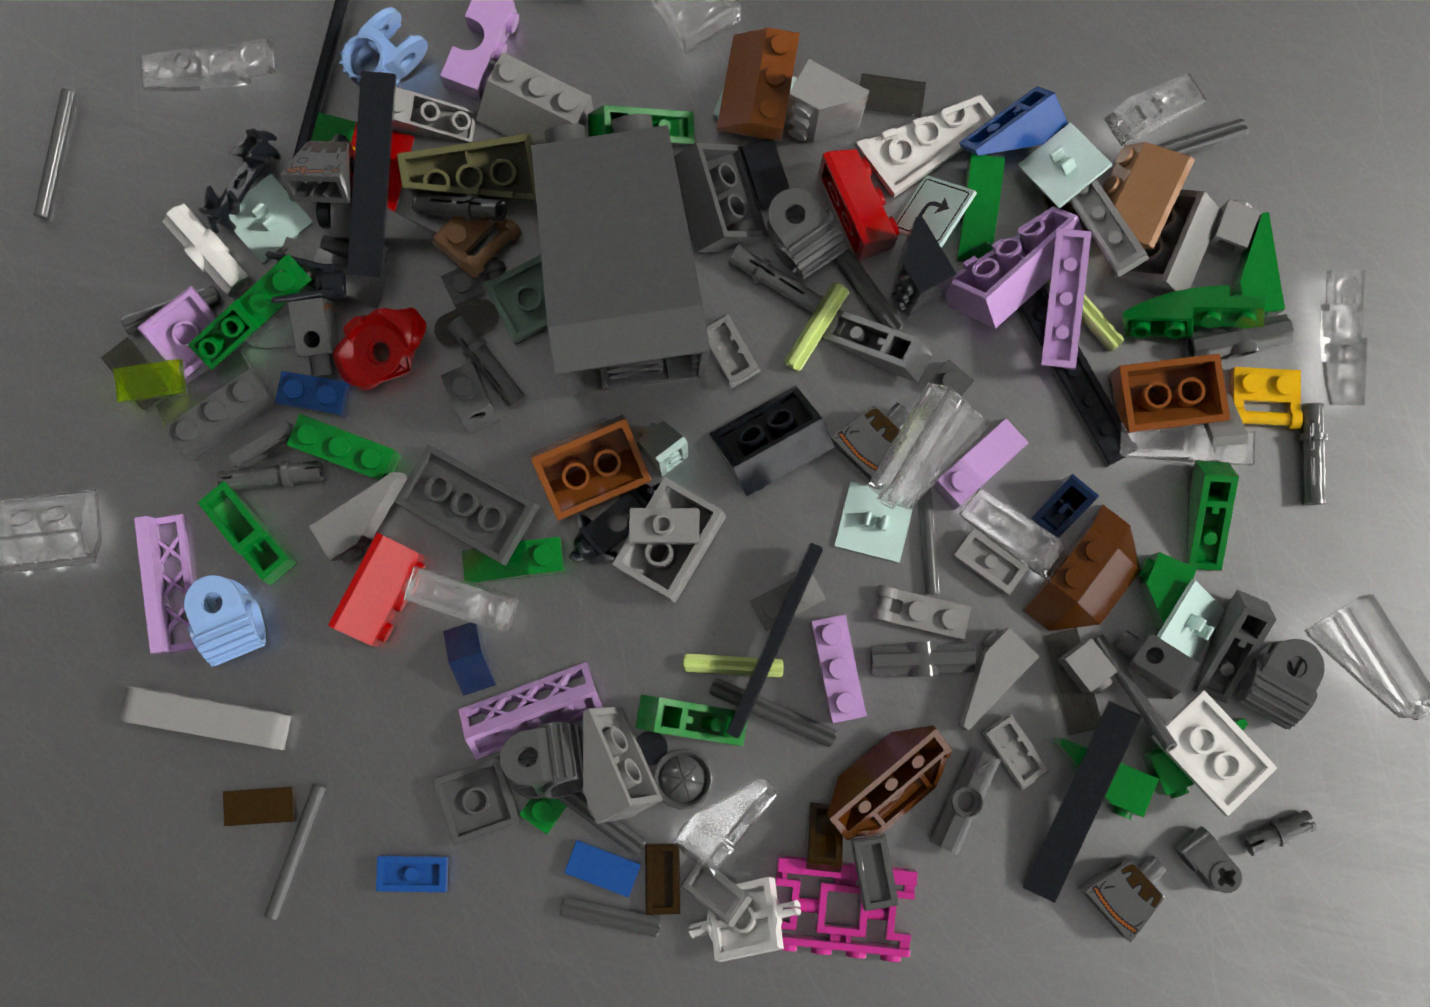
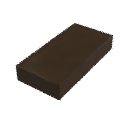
[223,786,296,826]
[806,802,843,873]
[645,843,680,915]

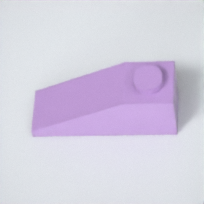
[932,419,1029,510]

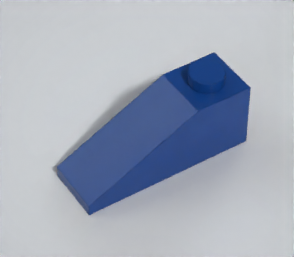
[959,86,1068,156]

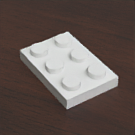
[1151,690,1277,816]

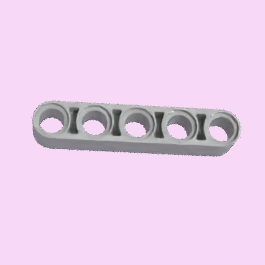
[119,686,292,750]

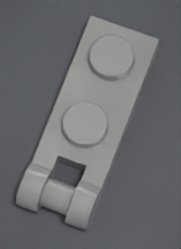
[871,585,971,640]

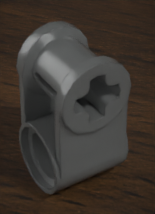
[1175,826,1242,893]

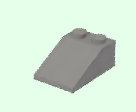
[583,707,663,824]

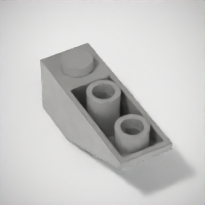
[393,87,477,143]

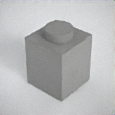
[1208,199,1261,256]
[1058,638,1118,694]

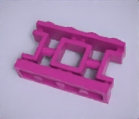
[775,855,918,962]

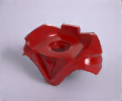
[333,307,427,390]

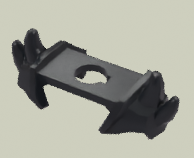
[197,128,280,234]
[569,483,660,565]

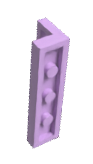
[1041,228,1092,370]
[134,514,197,654]
[458,662,603,760]

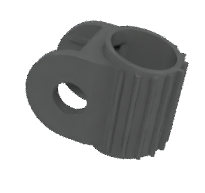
[767,188,848,280]
[1236,639,1325,730]
[500,722,583,799]

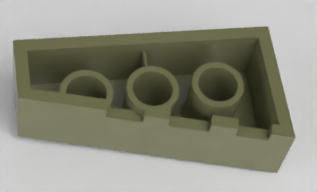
[397,133,536,201]

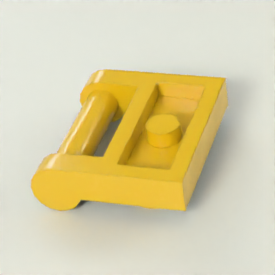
[1230,367,1303,430]

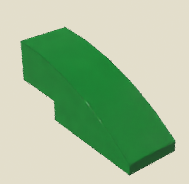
[956,154,1005,262]
[197,481,297,585]

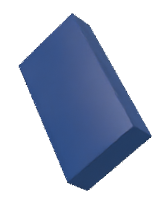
[564,839,641,898]

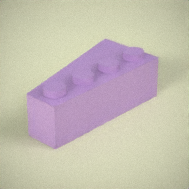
[945,206,1082,329]

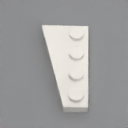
[855,94,997,198]

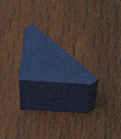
[1031,474,1099,540]
[443,620,497,696]

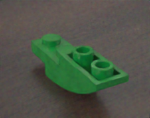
[188,254,312,370]
[1122,285,1265,339]

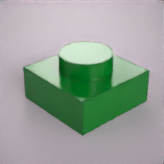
[519,797,567,835]

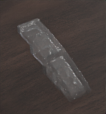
[1120,422,1255,466]

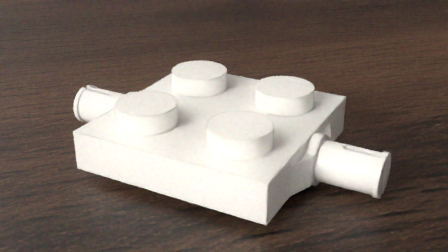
[688,877,801,962]

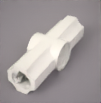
[162,203,251,297]

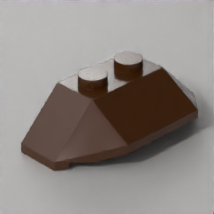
[1022,505,1141,631]
[827,725,953,840]

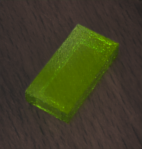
[113,359,187,403]

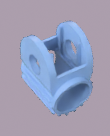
[339,7,428,87]
[184,575,266,666]

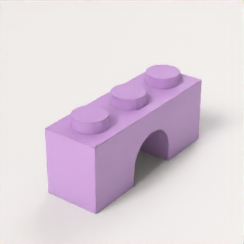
[440,0,519,101]
[809,614,867,723]

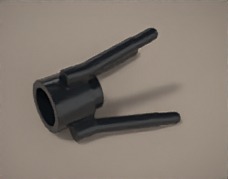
[265,251,346,303]

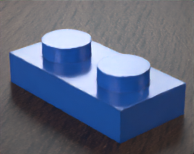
[275,371,350,417]
[376,855,449,893]

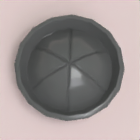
[653,749,713,810]

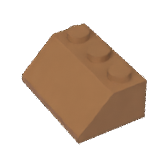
[1084,142,1195,249]

